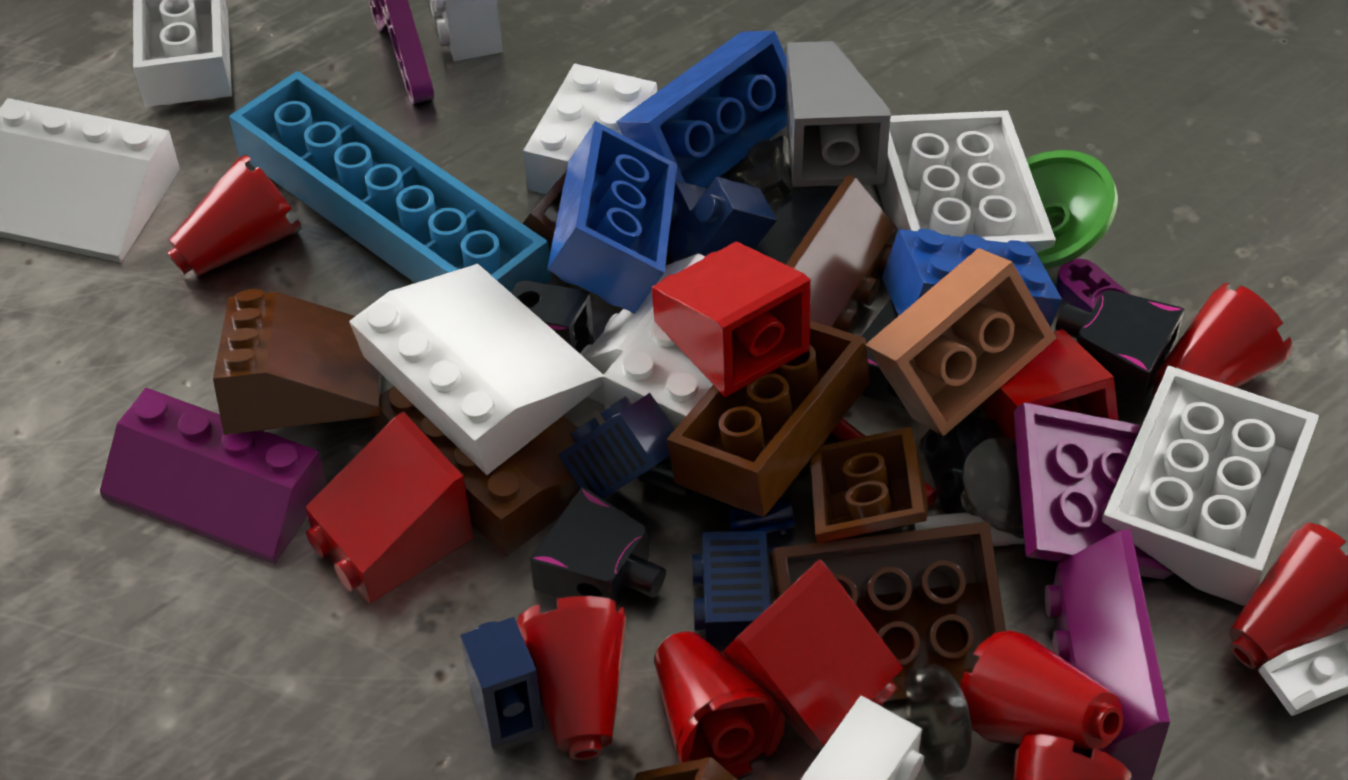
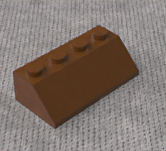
[786,175,896,334]

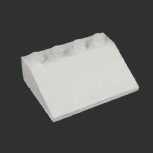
[0,98,180,263]
[876,110,1056,253]
[349,264,603,475]
[1102,366,1319,606]

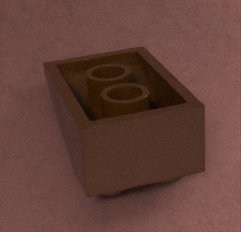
[810,426,928,543]

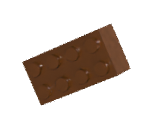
[666,320,870,517]

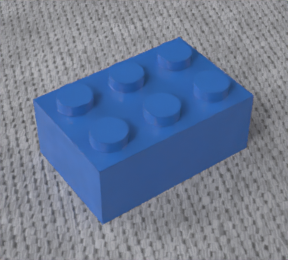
[882,229,1062,327]

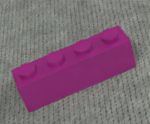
[100,387,327,564]
[1045,529,1170,780]

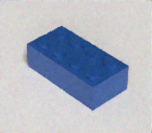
[616,31,787,188]
[547,121,677,314]

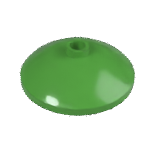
[1026,150,1118,269]

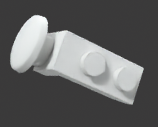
[1258,628,1348,716]

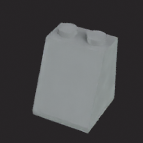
[785,41,891,187]

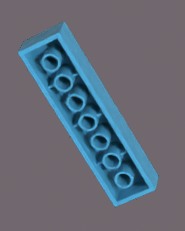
[229,71,552,292]

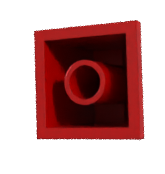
[652,241,811,397]
[980,329,1119,478]
[305,412,474,604]
[722,559,904,751]

